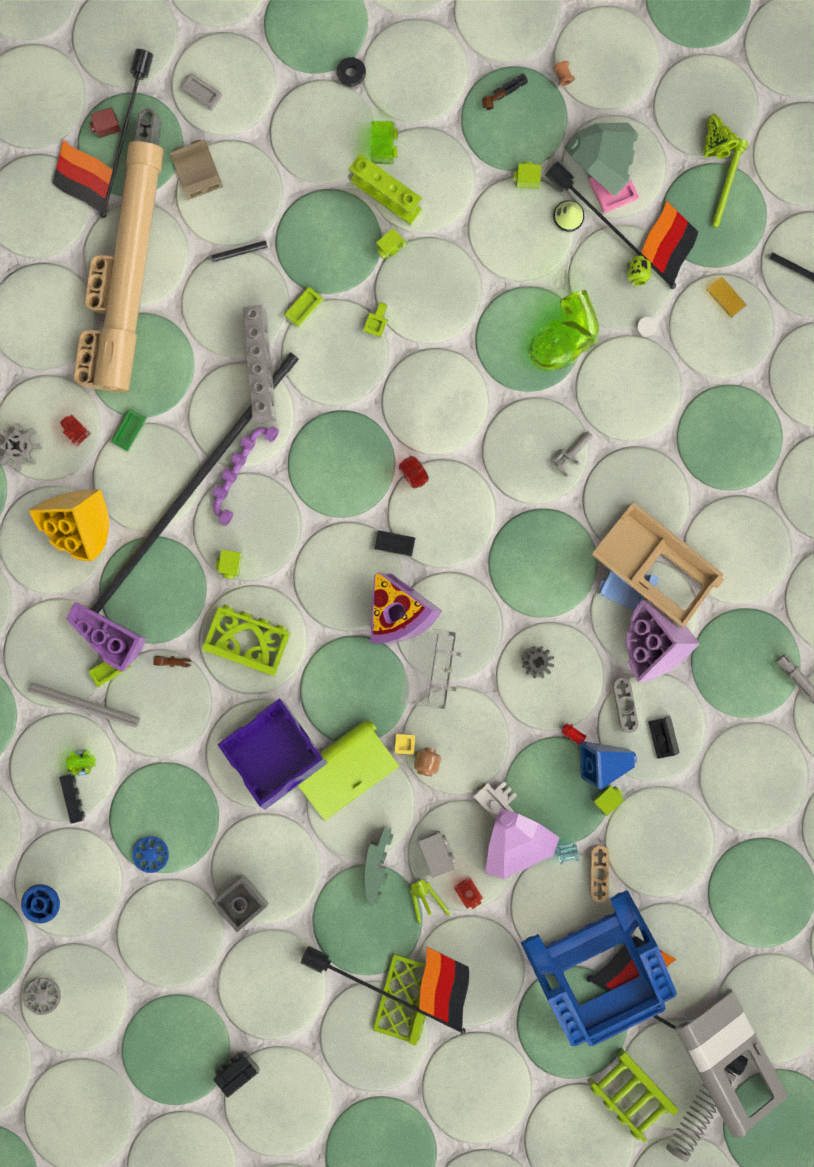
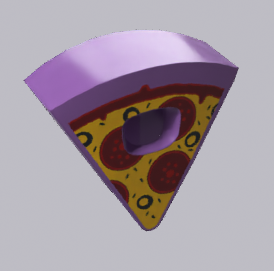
[371,573,442,643]

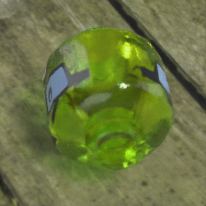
[66,749,96,776]

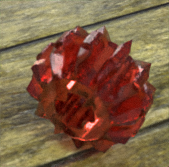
[399,456,429,489]

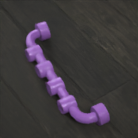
[213,426,279,526]

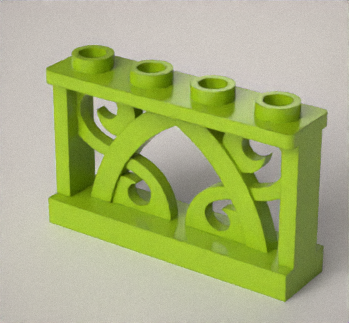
[202,605,291,676]

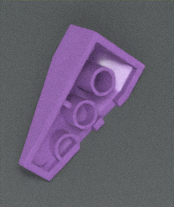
[66,602,147,672]

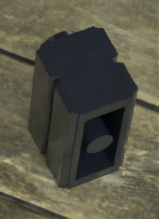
[213,1051,260,1098]

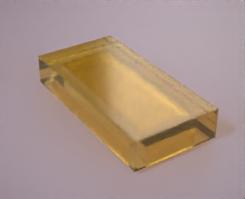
[707,277,747,318]

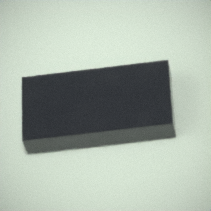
[375,530,416,557]

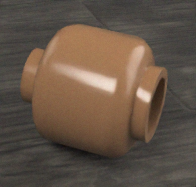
[414,747,441,777]

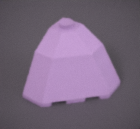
[485,808,560,880]

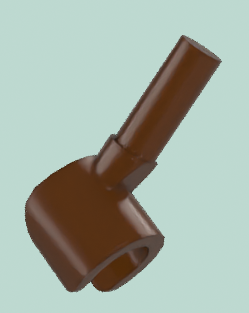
[482,89,506,110]

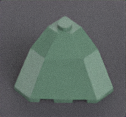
[564,122,638,197]

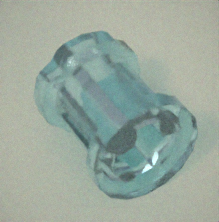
[557,844,579,864]

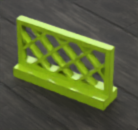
[373,954,426,1046]

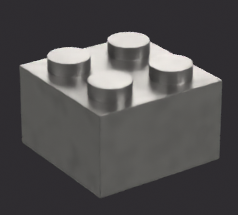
[212,874,269,932]

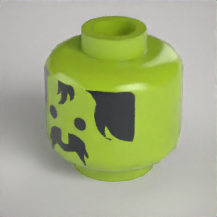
[626,256,651,286]

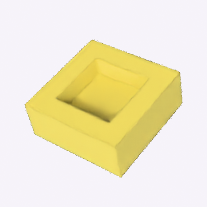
[395,734,415,755]

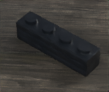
[59,773,86,824]

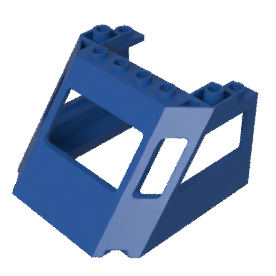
[520,890,677,1046]

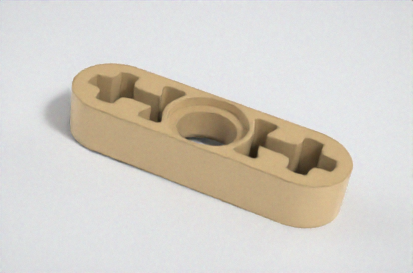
[590,845,609,903]

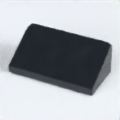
[648,716,680,759]

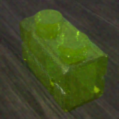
[371,121,398,164]

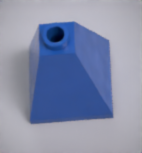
[580,741,637,789]

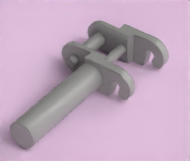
[551,431,593,477]

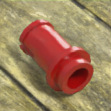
[561,723,587,746]

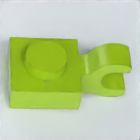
[363,302,388,338]

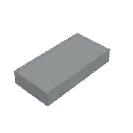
[180,73,223,111]

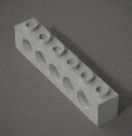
[243,305,277,424]

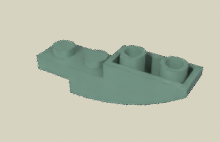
[364,826,394,907]

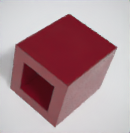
[89,107,121,138]

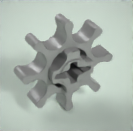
[0,422,43,471]

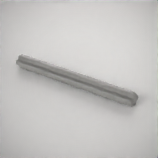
[29,683,140,727]

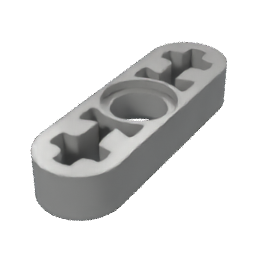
[613,677,639,733]

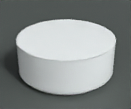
[637,317,657,337]

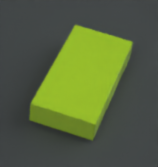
[284,286,323,328]
[88,661,131,687]

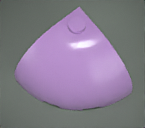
[626,600,700,682]

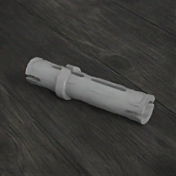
[776,654,814,704]

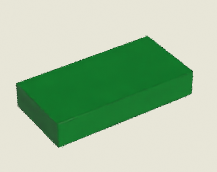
[111,409,147,451]

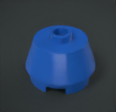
[21,884,60,924]

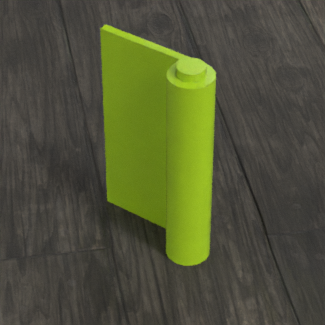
[298,719,399,821]

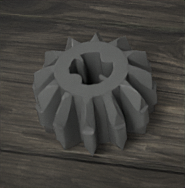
[522,646,554,678]

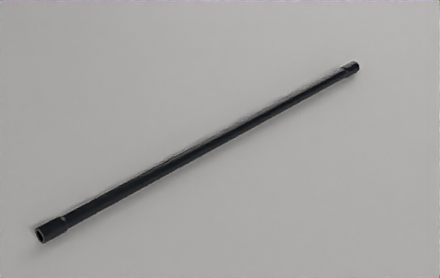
[89,352,299,613]

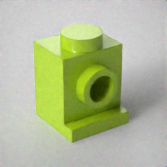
[376,228,406,259]

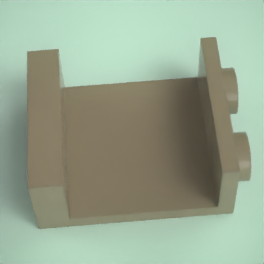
[170,140,223,200]

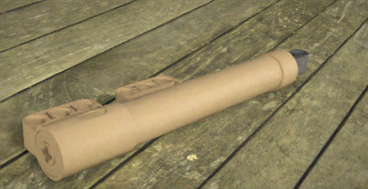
[74,108,164,393]

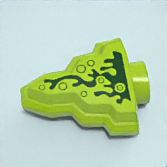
[702,113,740,159]

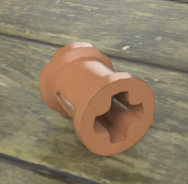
[553,61,575,86]

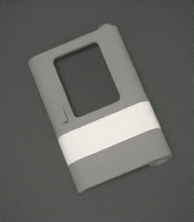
[675,990,788,1138]

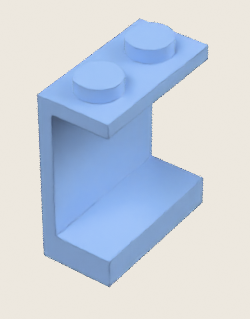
[598,568,659,611]

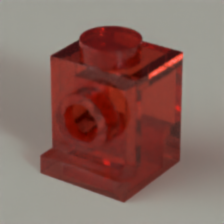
[60,415,91,447]
[454,877,483,909]

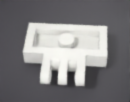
[474,781,517,820]

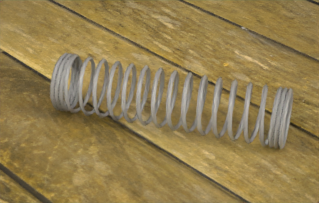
[666,1068,736,1162]

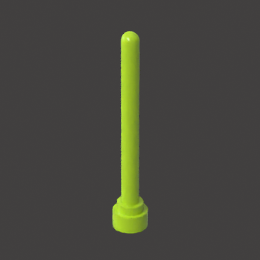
[712,138,749,227]

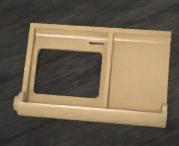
[591,502,724,629]

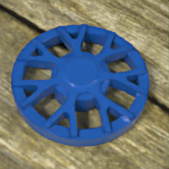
[133,836,169,873]

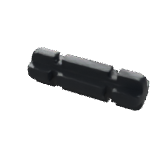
[493,73,528,101]

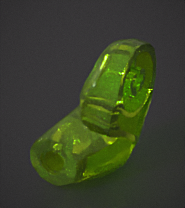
[528,290,599,371]

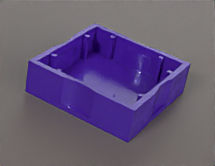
[217,698,328,810]

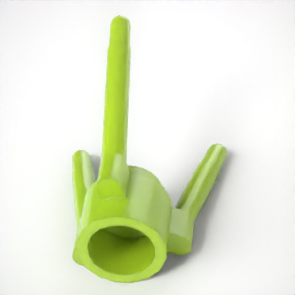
[409,879,450,923]

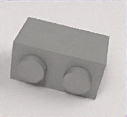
[418,831,456,878]

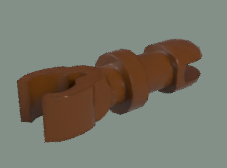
[153,656,192,668]

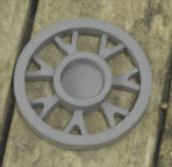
[24,978,61,1015]

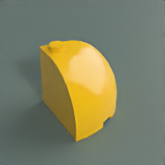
[29,489,109,561]

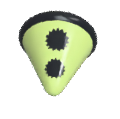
[553,200,585,232]

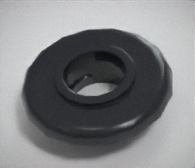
[337,57,366,86]

